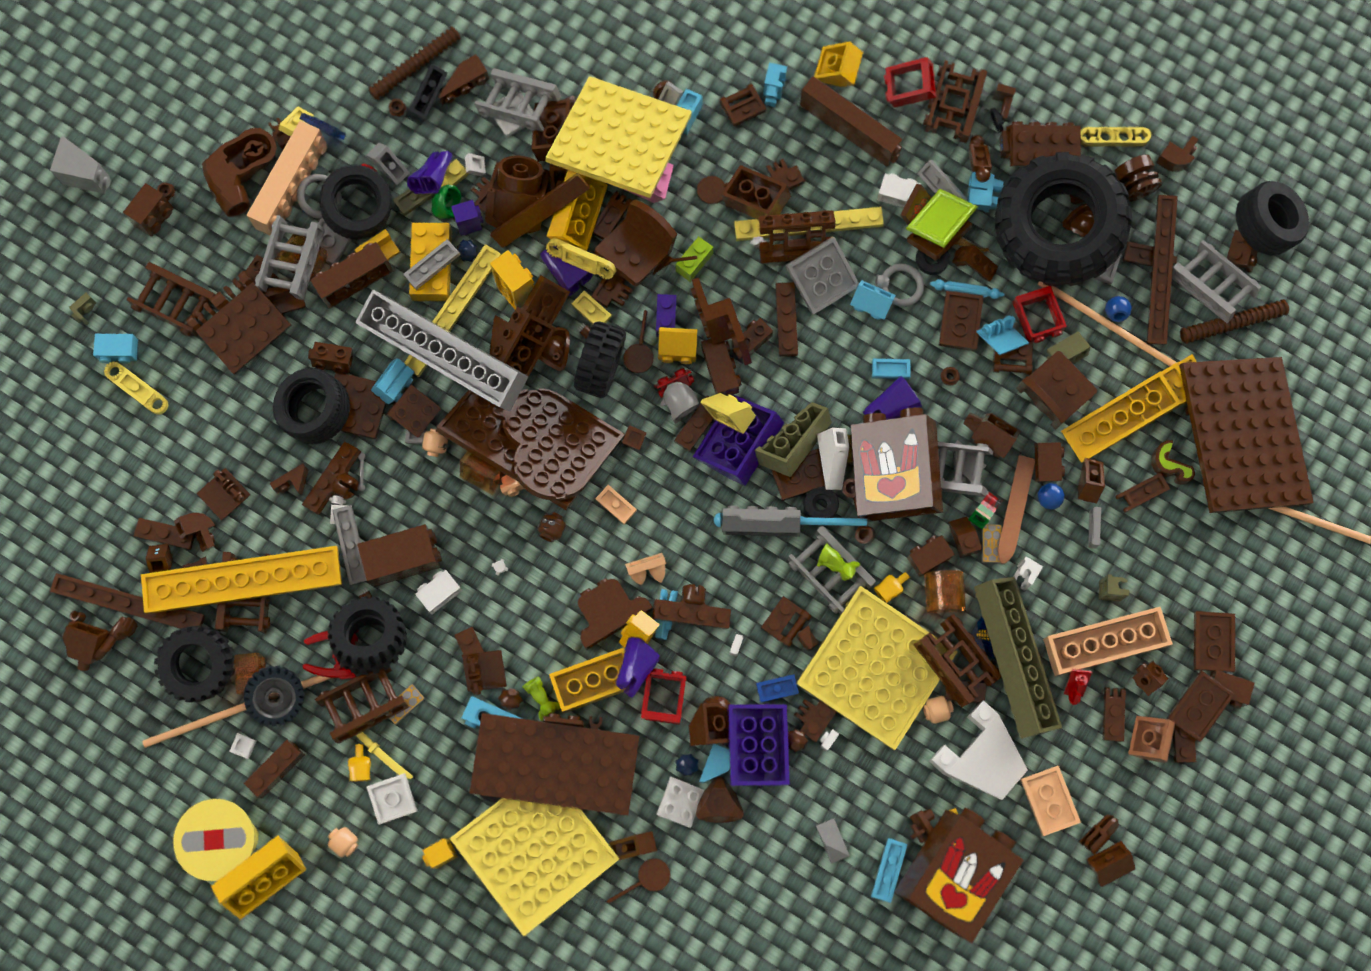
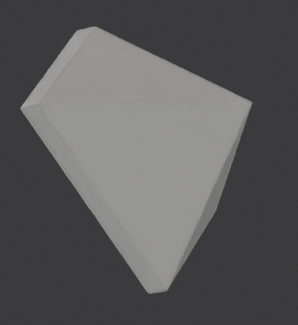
[816,818,849,863]

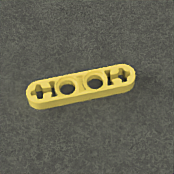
[1081,127,1151,146]

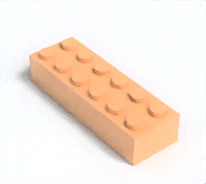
[246,121,327,236]
[1043,607,1172,677]

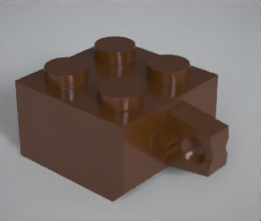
[963,413,1021,458]

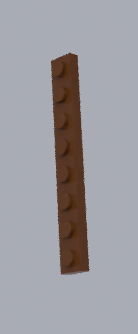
[1147,195,1178,345]
[49,573,205,629]

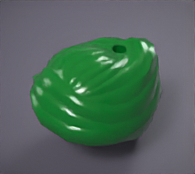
[431,184,461,219]

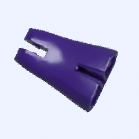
[407,151,453,194]
[540,245,594,296]
[863,376,922,420]
[616,637,660,698]

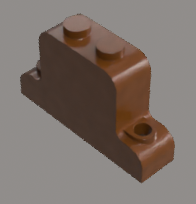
[578,578,653,650]

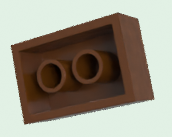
[721,165,791,220]

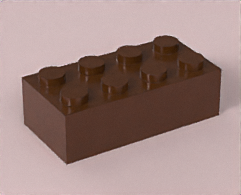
[310,242,393,309]

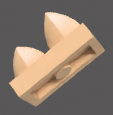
[625,553,666,585]

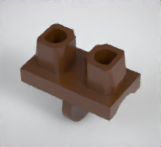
[910,809,935,843]

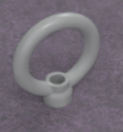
[297,174,345,218]
[875,264,924,307]

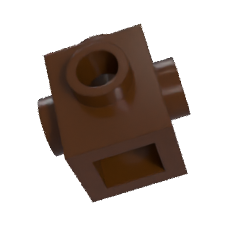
[1132,661,1169,696]

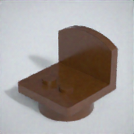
[485,156,550,234]
[595,199,677,286]
[1016,351,1097,430]

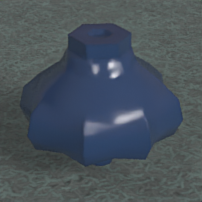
[457,240,477,262]
[675,754,699,776]

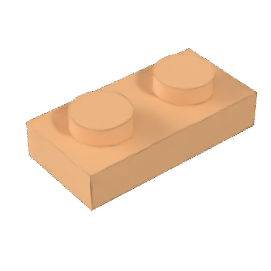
[595,485,637,525]

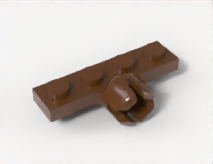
[302,441,361,515]
[652,584,731,629]

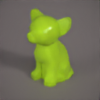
[817,543,860,581]
[522,677,561,721]

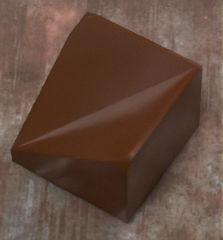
[796,625,819,652]

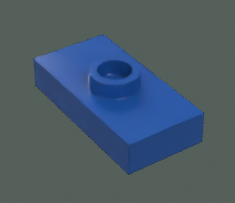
[756,674,799,703]

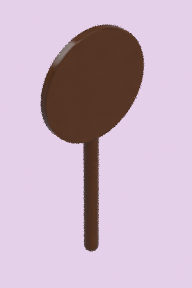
[697,176,729,204]
[624,310,654,373]
[607,858,670,904]

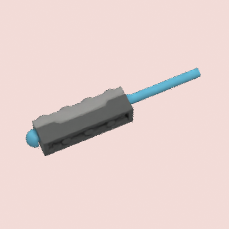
[714,506,867,537]

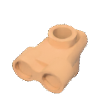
[500,475,524,497]

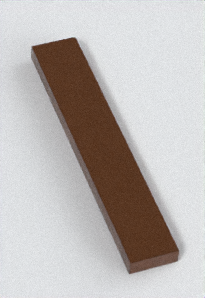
[490,173,590,248]

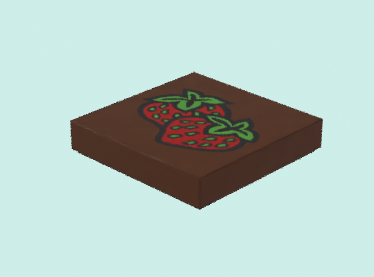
[900,184,931,225]

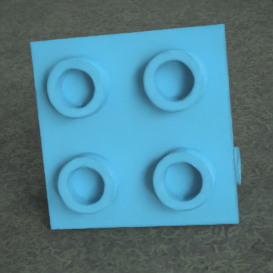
[976,315,1029,355]

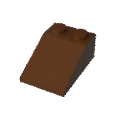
[532,99,572,162]

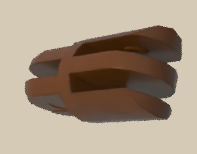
[1079,814,1119,855]

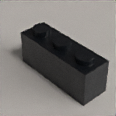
[404,64,448,125]

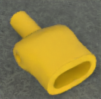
[874,572,910,603]
[348,744,371,782]

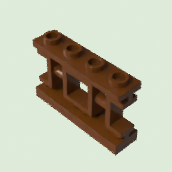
[923,60,988,144]
[759,210,836,263]
[913,614,1002,708]

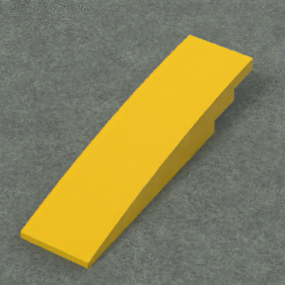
[1061,354,1197,463]

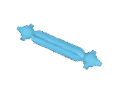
[930,279,1005,299]

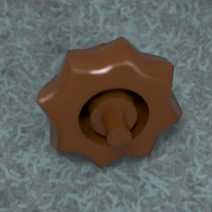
[498,688,523,710]
[788,729,808,752]

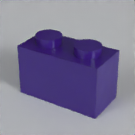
[451,200,484,236]
[656,294,676,337]

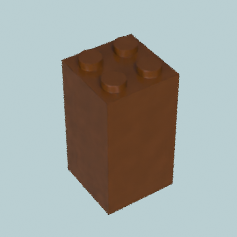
[357,524,442,587]

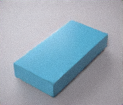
[872,358,910,379]

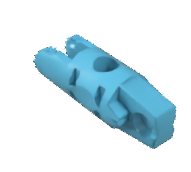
[655,589,678,640]

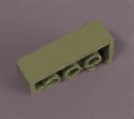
[755,402,832,477]

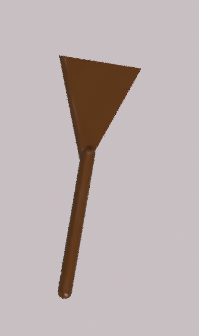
[653,255,697,275]

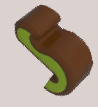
[1151,440,1195,485]

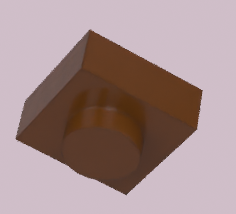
[621,425,646,451]

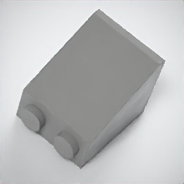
[50,136,111,194]

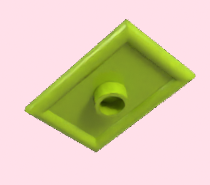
[906,188,978,248]

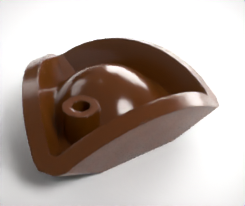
[1062,204,1095,237]
[539,327,570,371]
[696,777,744,823]

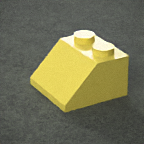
[700,393,756,434]

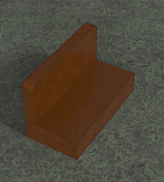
[263,287,306,314]
[1086,841,1135,887]

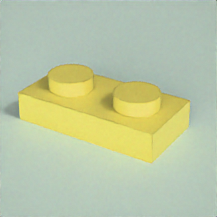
[278,107,314,136]
[441,159,469,188]
[571,291,612,324]

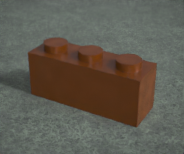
[701,339,742,396]
[243,740,305,798]

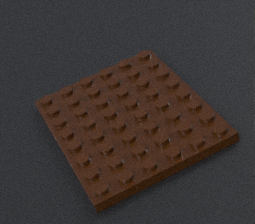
[1179,357,1314,513]

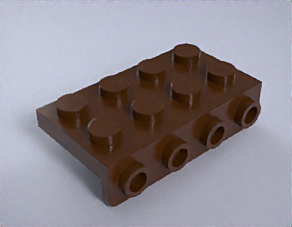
[1006,121,1081,167]

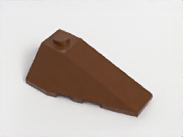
[689,703,729,746]

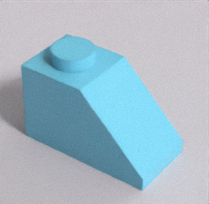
[699,744,730,783]

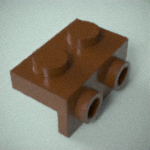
[1227,230,1258,273]

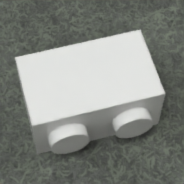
[877,173,920,208]
[415,570,462,615]

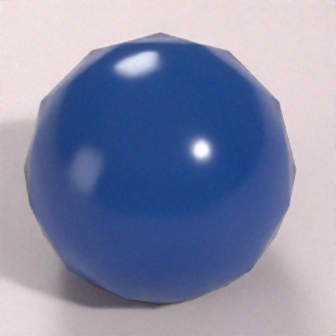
[1105,296,1132,322]
[1037,483,1065,510]

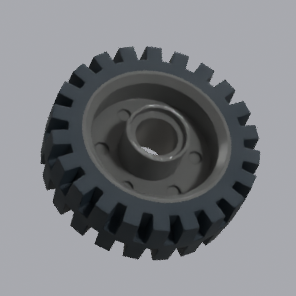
[244,665,304,726]

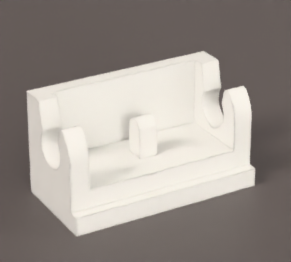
[1013,557,1043,591]

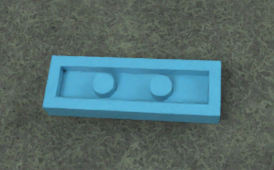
[871,838,908,903]

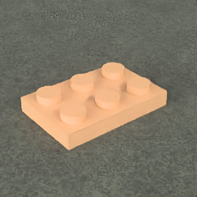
[1020,766,1081,836]

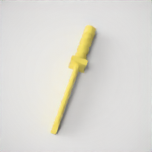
[355,732,413,779]

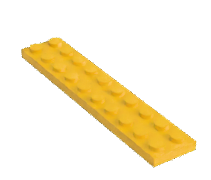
[141,546,342,614]

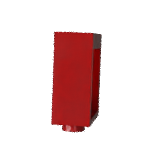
[884,57,936,108]
[1012,286,1067,343]
[641,668,686,725]

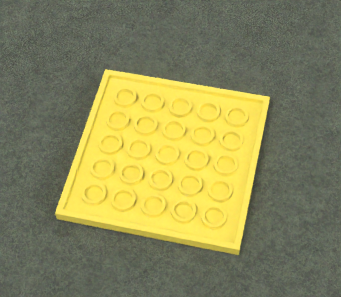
[546,76,692,198]
[796,586,958,750]
[450,798,619,937]

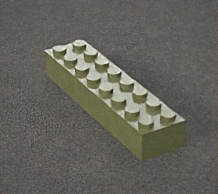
[974,577,1062,739]

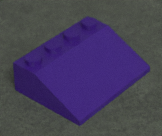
[693,395,784,486]
[728,704,790,786]

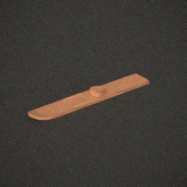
[998,455,1035,564]

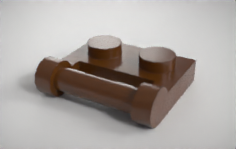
[719,83,766,127]
[993,342,1033,376]
[761,596,812,648]

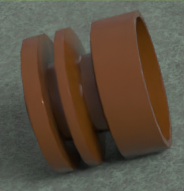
[1114,154,1163,202]

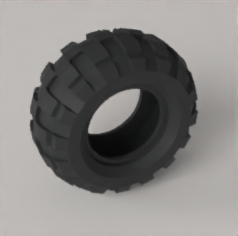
[995,152,1132,287]

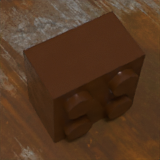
[123,183,174,237]

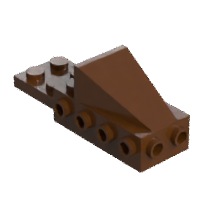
[489,275,570,377]

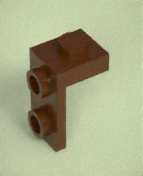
[952,245,998,281]

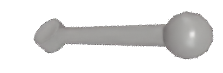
[358,452,366,492]

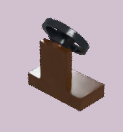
[990,83,1016,133]

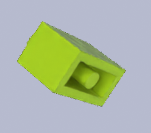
[675,236,713,282]

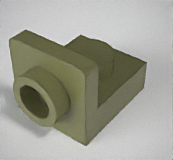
[69,293,97,325]

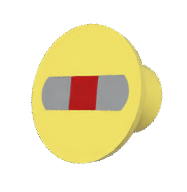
[173,799,258,881]

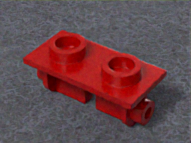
[654,368,695,398]
[1063,669,1092,705]

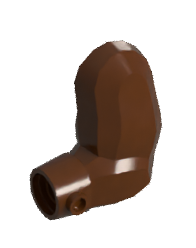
[202,128,277,217]

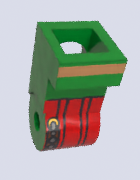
[968,492,1002,530]

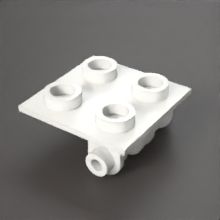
[656,777,704,828]

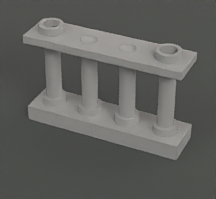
[474,68,561,131]
[255,215,325,300]
[1172,240,1261,323]
[938,442,994,497]
[787,525,876,615]

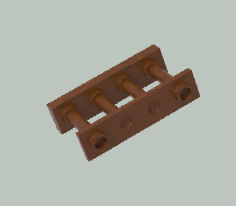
[127,262,215,337]
[215,552,270,634]
[315,667,409,744]

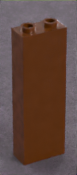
[800,76,903,168]

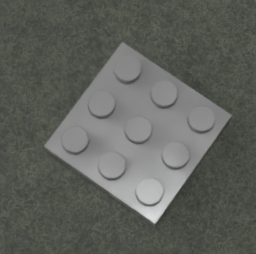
[785,237,859,315]

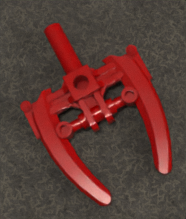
[303,630,358,679]

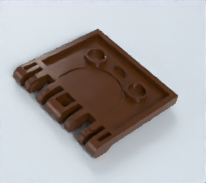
[186,270,292,374]

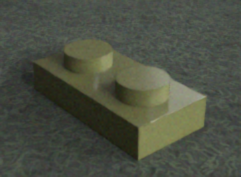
[393,189,434,216]

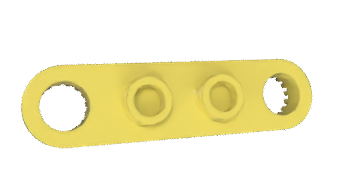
[546,238,616,279]
[104,362,168,415]

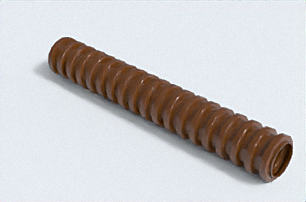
[368,26,461,101]
[1180,299,1289,344]

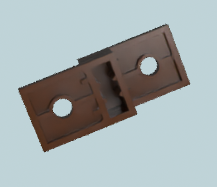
[690,277,752,365]

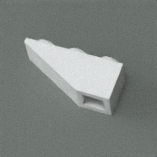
[817,428,849,490]

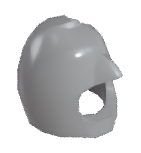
[661,382,699,424]

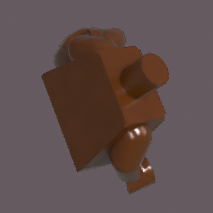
[62,611,138,671]

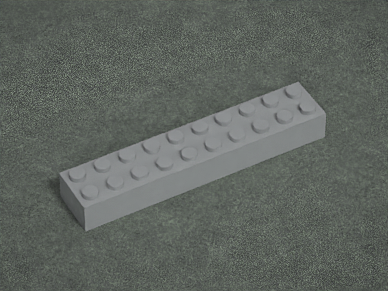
[355,289,528,411]

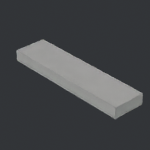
[332,505,367,585]

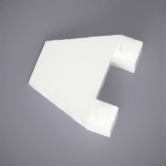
[929,700,1028,800]

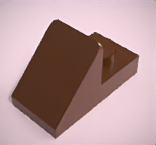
[270,463,309,496]

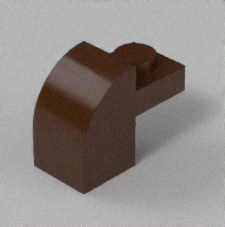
[1156,136,1199,172]
[174,513,215,552]

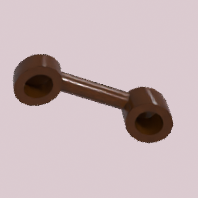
[842,478,875,544]

